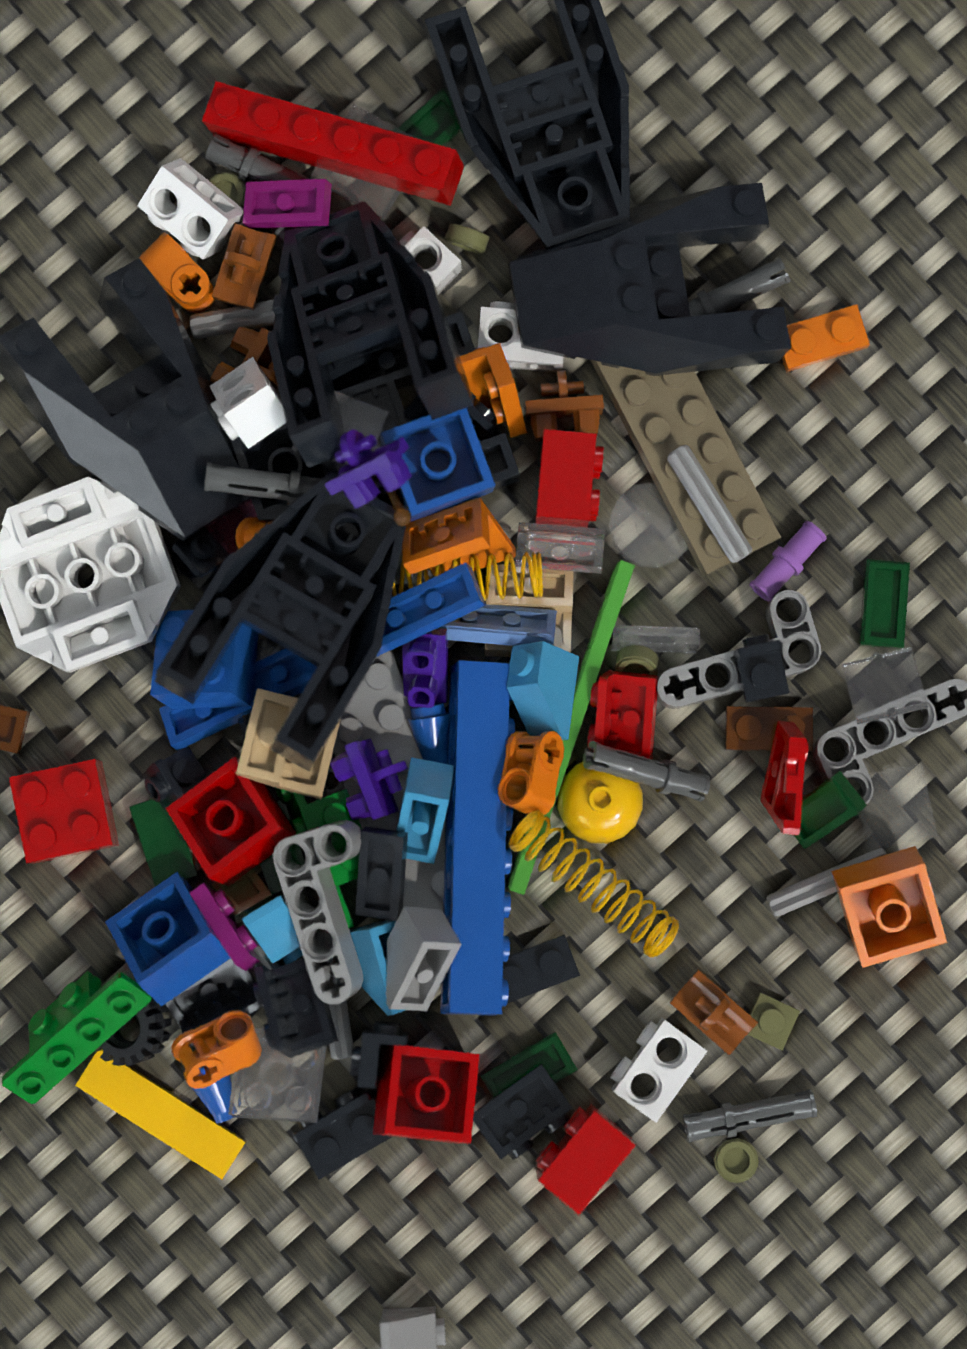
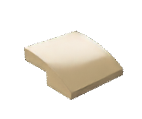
[485,564,573,657]
[236,688,341,799]

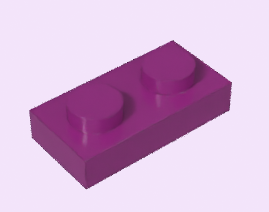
[243,179,332,229]
[190,883,260,971]

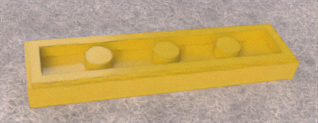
[75,1050,247,1179]

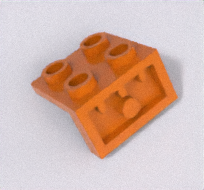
[460,343,527,438]
[402,497,516,576]

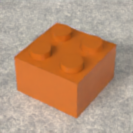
[831,846,947,968]

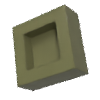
[212,869,273,924]
[747,992,800,1051]

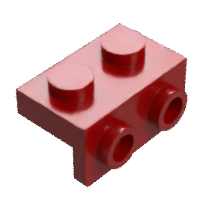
[587,670,659,760]

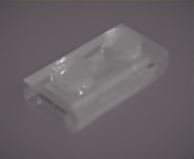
[516,522,605,574]

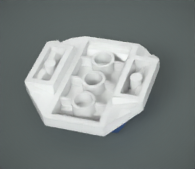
[0,477,181,672]

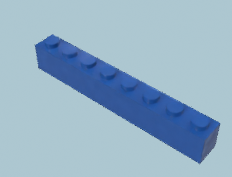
[440,660,515,1015]

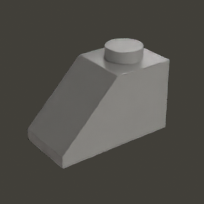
[386,907,461,1011]
[380,1306,446,1349]

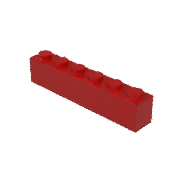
[202,81,465,206]

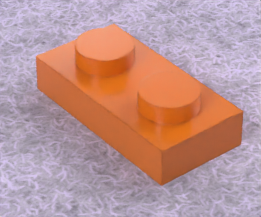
[782,304,870,372]

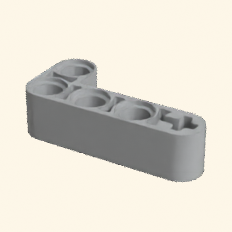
[657,590,821,709]
[812,679,967,804]
[273,820,364,1005]

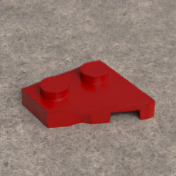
[760,721,808,835]

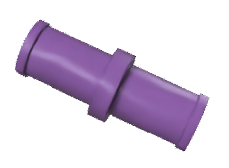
[749,521,827,602]

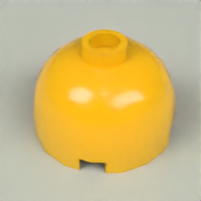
[557,762,643,844]

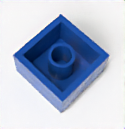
[380,408,495,522]
[150,610,259,709]
[105,872,231,1006]

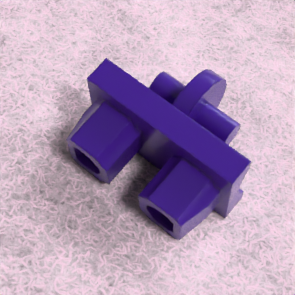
[324,429,412,508]
[402,628,448,708]
[330,738,408,820]

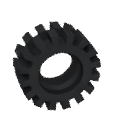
[94,997,172,1066]

